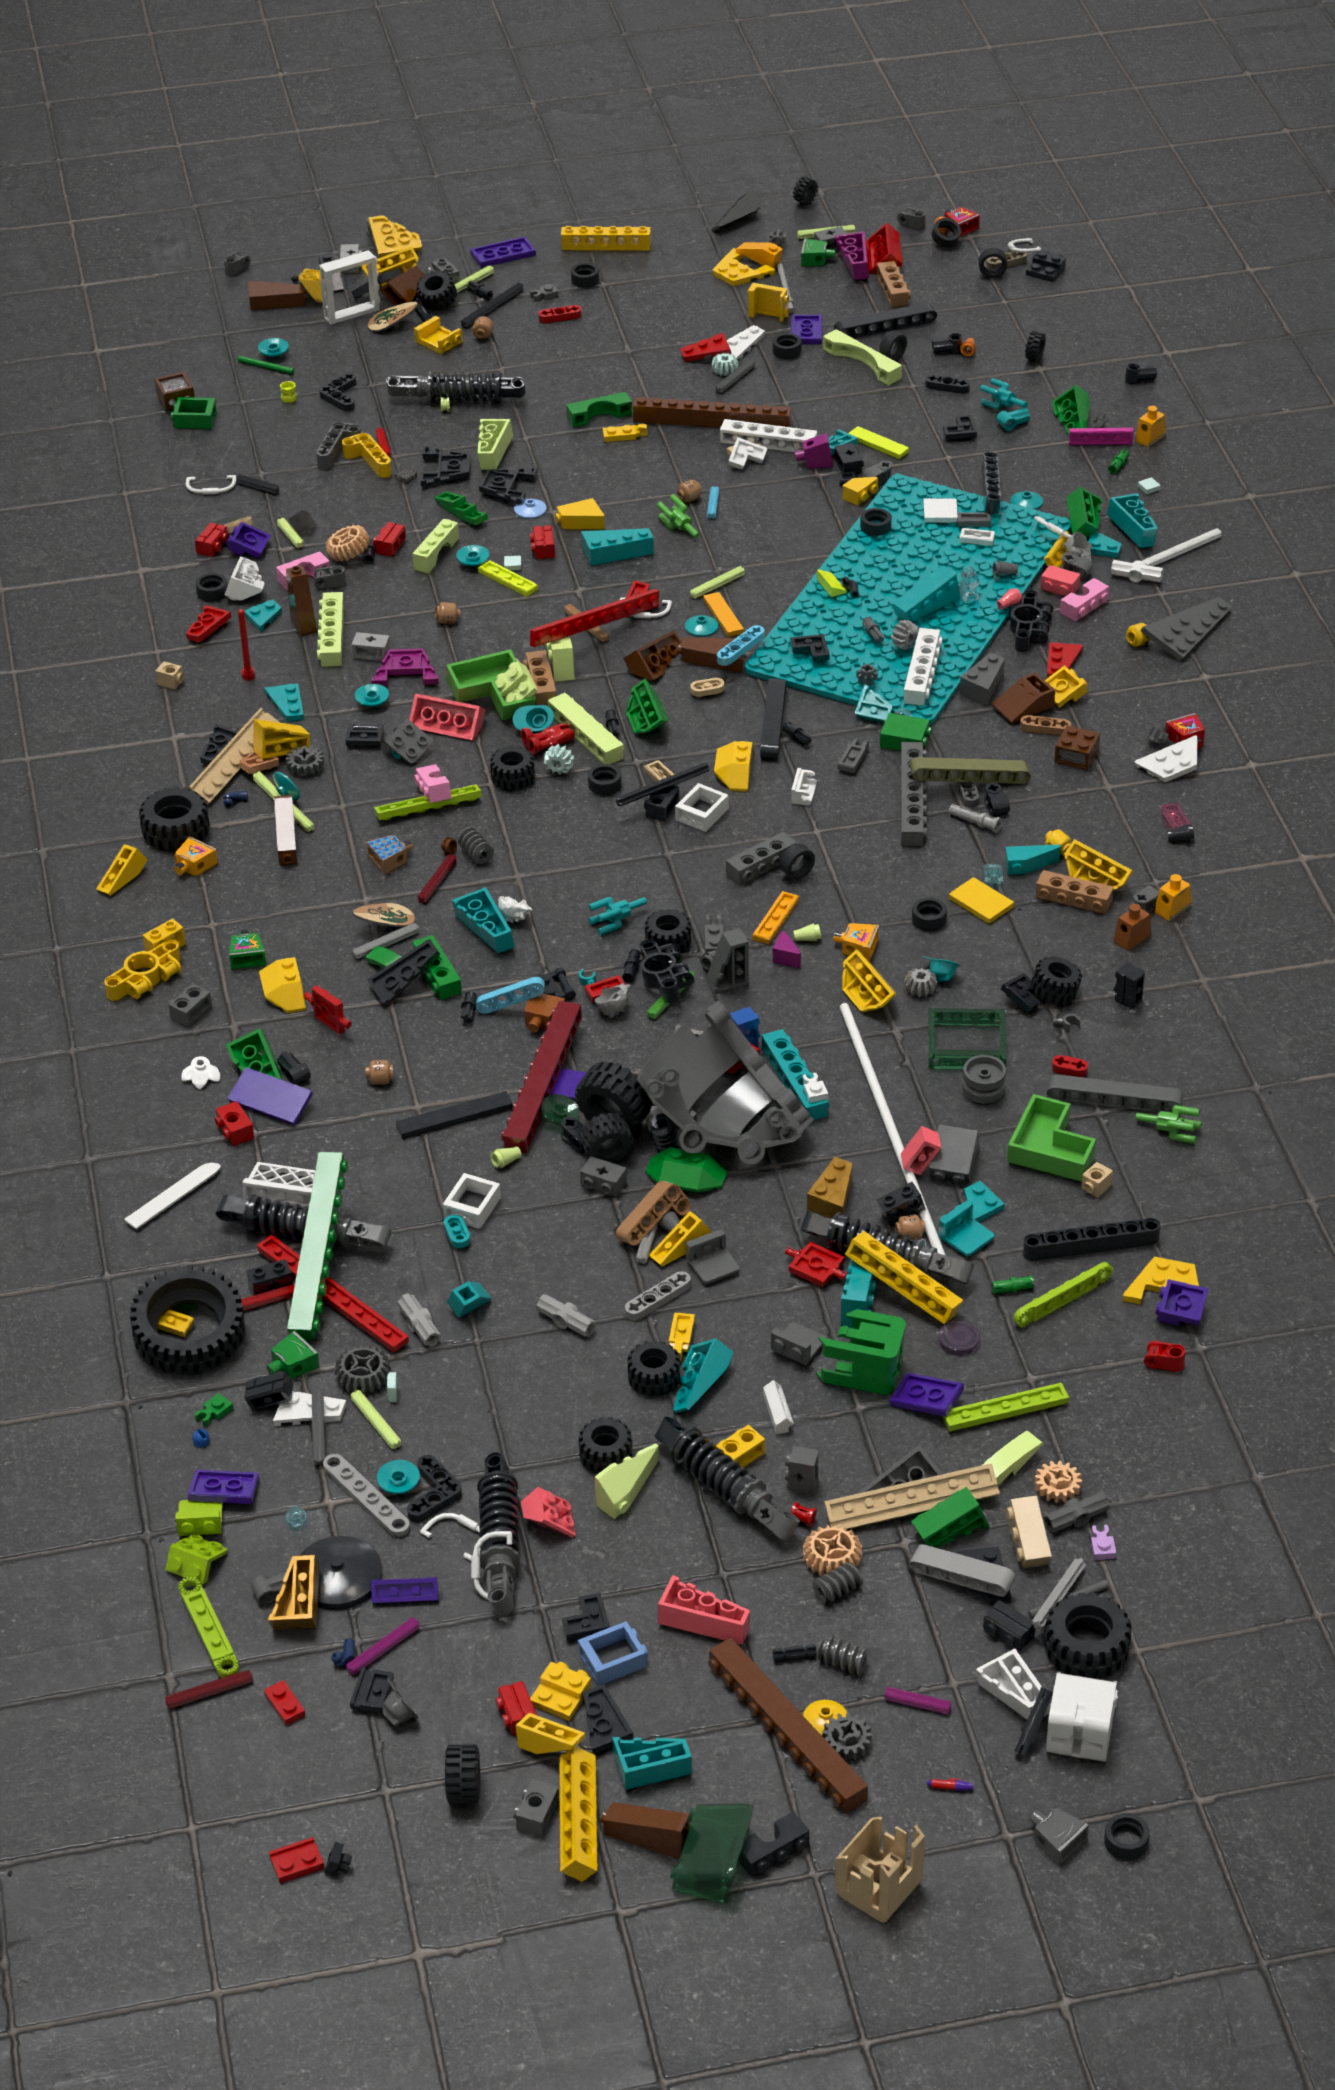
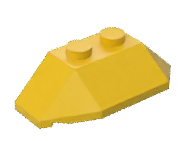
[361,246,419,287]
[714,741,754,792]
[1064,839,1133,891]
[842,949,896,1013]
[259,957,306,1013]

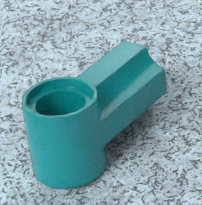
[996,408,1030,431]

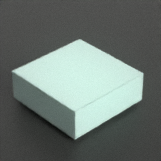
[1138,477,1161,494]
[504,556,521,571]
[387,1372,397,1402]

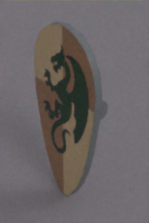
[368,302,418,332]
[353,903,415,930]

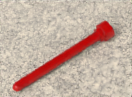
[238,609,255,681]

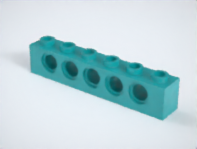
[762,1029,830,1120]

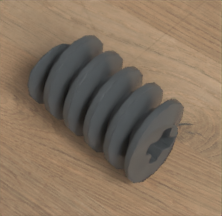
[458,827,494,864]
[813,1562,863,1604]
[817,1635,867,1676]

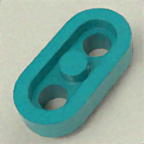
[444,1215,470,1248]

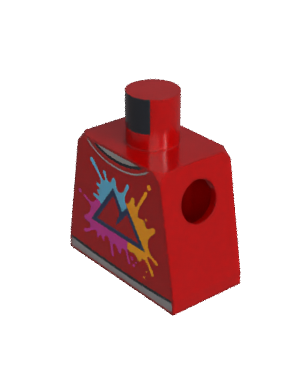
[944,207,980,236]
[1165,713,1205,750]

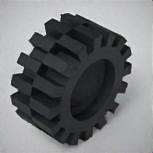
[793,176,819,205]
[1025,331,1046,361]

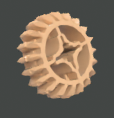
[326,525,370,562]
[803,1524,862,1577]

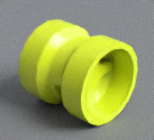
[280,381,297,403]

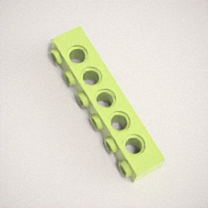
[317,592,344,667]

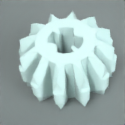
[712,353,738,377]
[544,744,574,775]

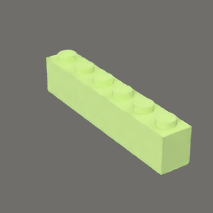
[548,693,624,765]

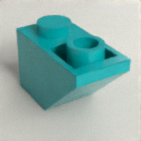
[447,1281,491,1318]

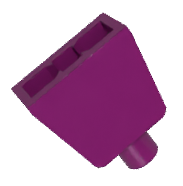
[795,433,833,468]

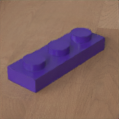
[371,1577,439,1603]

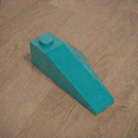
[673,1338,734,1413]

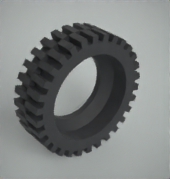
[130,1265,245,1375]

